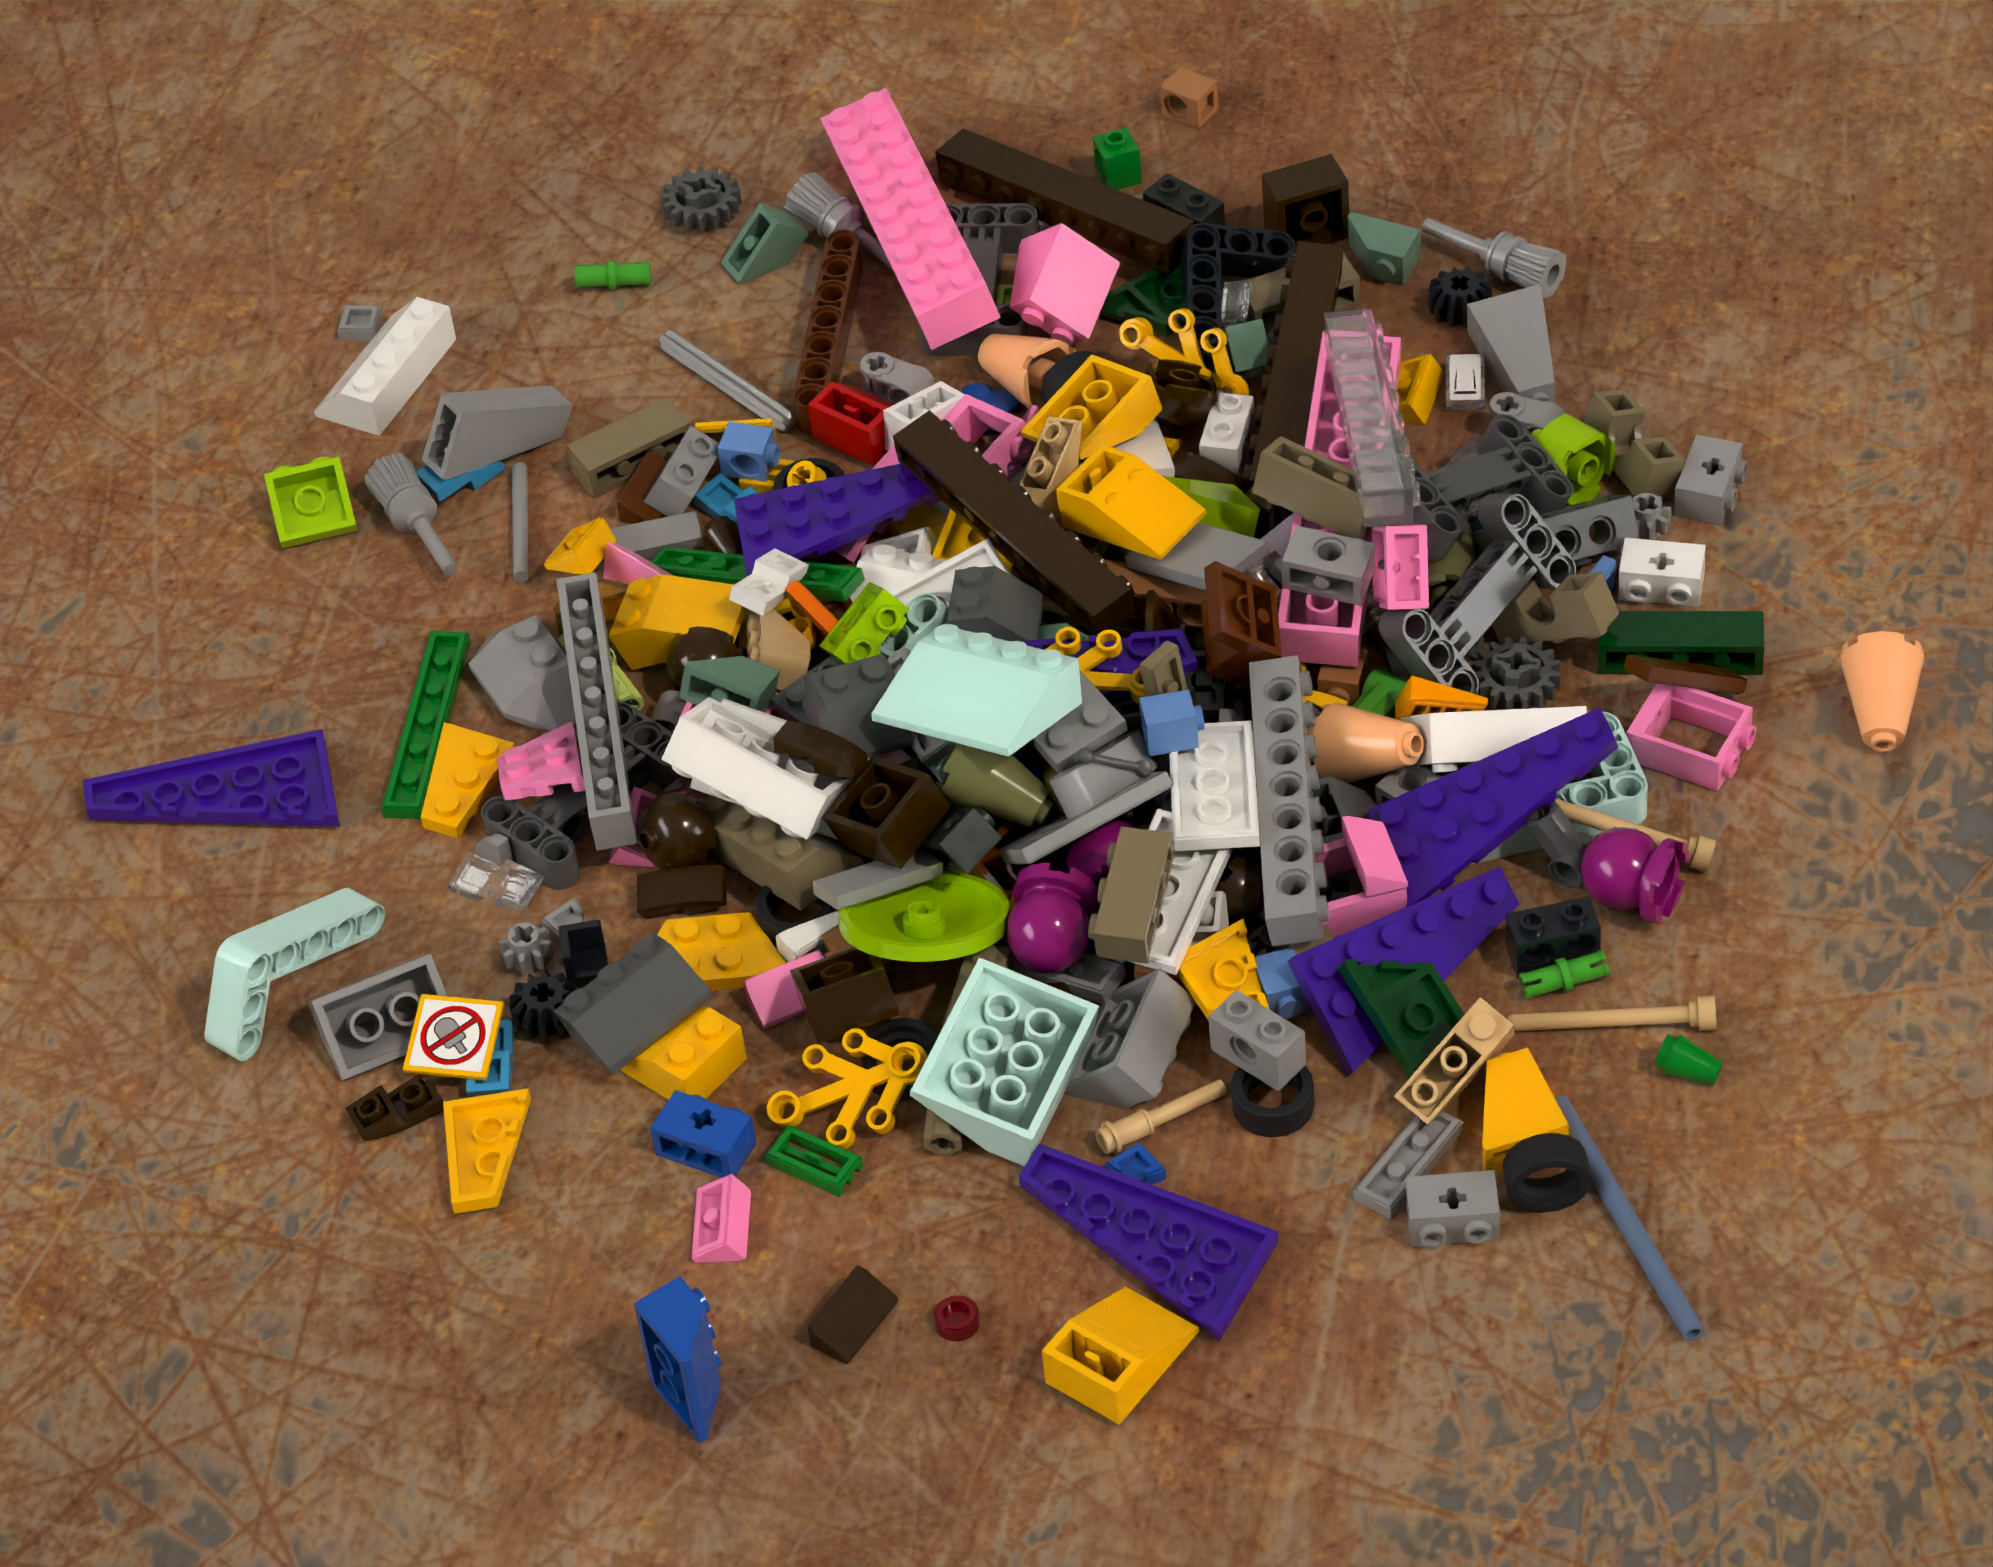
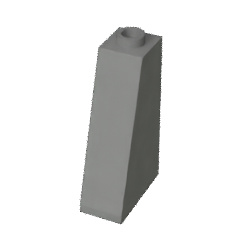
[1467,284,1555,408]
[422,385,573,480]

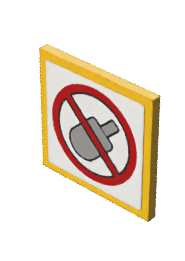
[403,994,505,1081]

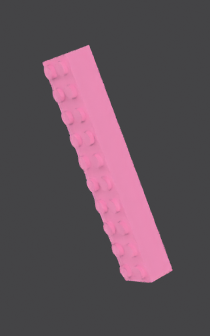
[820,88,1001,350]
[1278,331,1401,667]

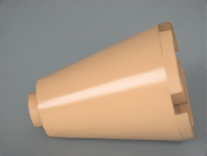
[978,333,1076,410]
[1840,631,1924,752]
[1308,703,1424,784]

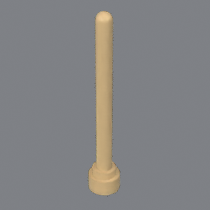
[1555,799,1716,873]
[1507,995,1717,1031]

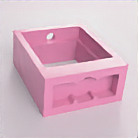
[941,394,1037,480]
[1371,523,1429,610]
[1626,683,1757,791]
[1317,838,1407,938]

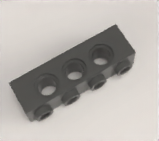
[1472,494,1640,572]

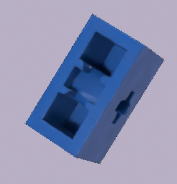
[650,1090,756,1178]

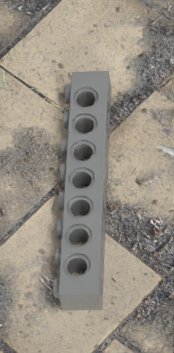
[556,572,638,851]
[1249,655,1330,946]

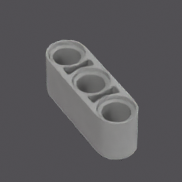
[1048,729,1157,819]

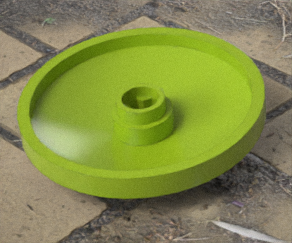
[839,870,1010,962]

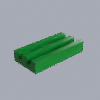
[765,1126,863,1197]

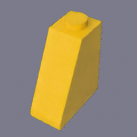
[1482,1047,1569,1175]

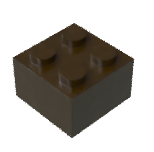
[1261,154,1349,255]
[822,755,951,869]
[790,947,900,1043]

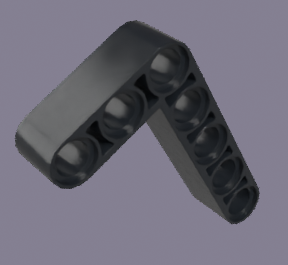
[1180,223,1295,374]

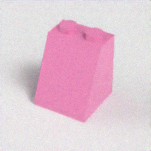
[1010,223,1120,346]

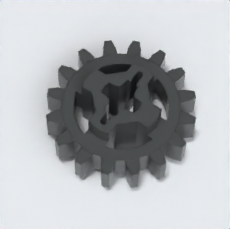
[661,166,742,232]
[1472,636,1561,710]

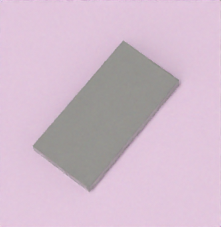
[998,771,1173,864]

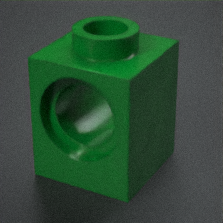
[1092,127,1142,190]

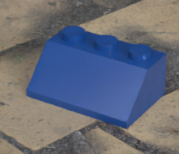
[634,1276,721,1443]

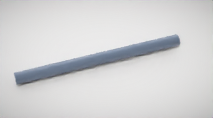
[1555,1096,1704,1341]

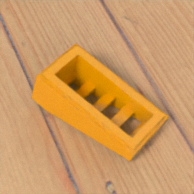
[1395,675,1488,720]

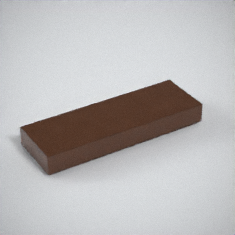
[1624,654,1748,695]

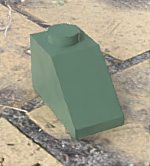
[721,202,809,284]
[1348,212,1421,286]
[1222,319,1269,379]
[679,656,780,713]

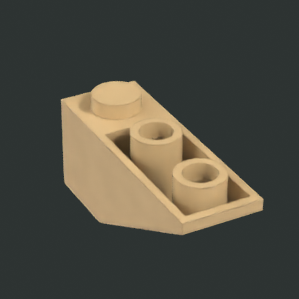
[1019,416,1082,519]
[746,609,811,691]
[1394,997,1514,1125]

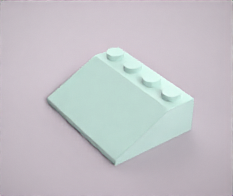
[871,624,1082,757]
[910,957,1099,1166]

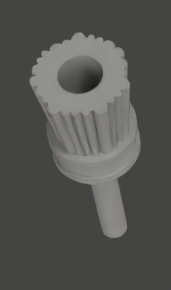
[784,172,892,269]
[1422,218,1567,299]
[364,453,458,576]

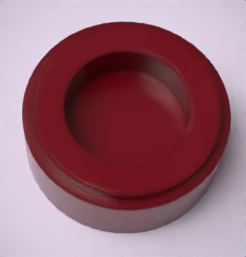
[934,1295,980,1341]

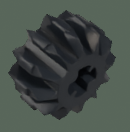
[1428,266,1492,329]
[509,970,578,1042]

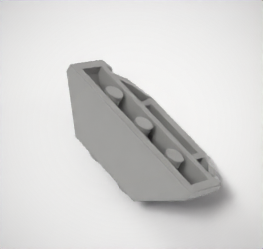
[469,615,577,732]

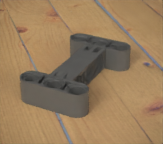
[917,203,1039,356]
[1368,414,1574,560]
[1379,494,1577,695]
[481,702,692,890]

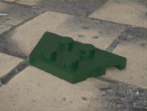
[1100,266,1229,336]
[1338,959,1465,1079]

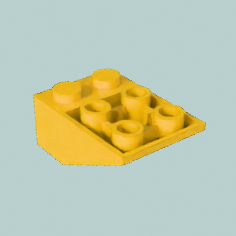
[1056,444,1207,560]
[1042,1287,1199,1425]

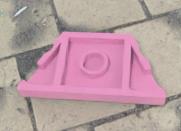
[497,721,585,800]

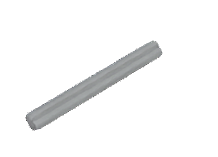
[659,330,796,432]

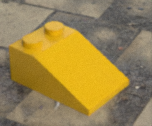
[1020,354,1163,460]
[608,574,747,670]
[620,1005,747,1100]

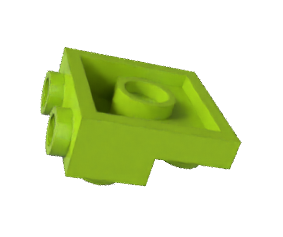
[264,456,358,549]
[819,582,909,664]

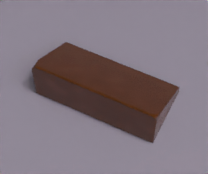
[616,450,668,524]

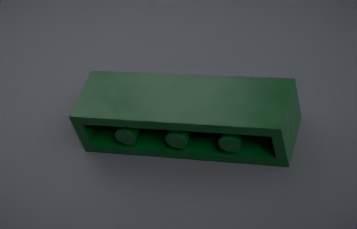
[1598,611,1764,675]

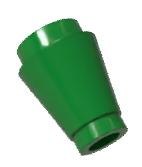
[1654,1034,1724,1086]

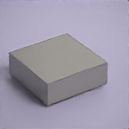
[337,305,383,341]

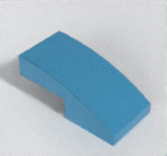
[416,461,506,502]
[693,473,759,523]
[466,1019,515,1096]

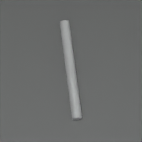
[512,462,529,582]

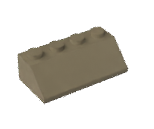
[702,795,865,910]

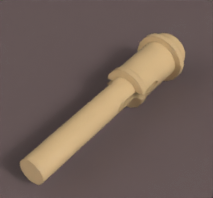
[1095,1079,1227,1155]

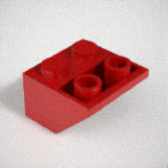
[808,382,895,466]

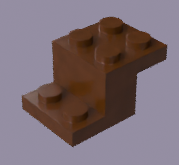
[1201,561,1282,691]

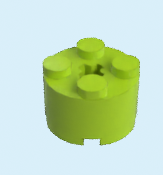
[1531,413,1616,505]

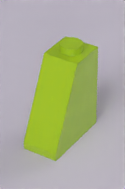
[1163,476,1260,538]

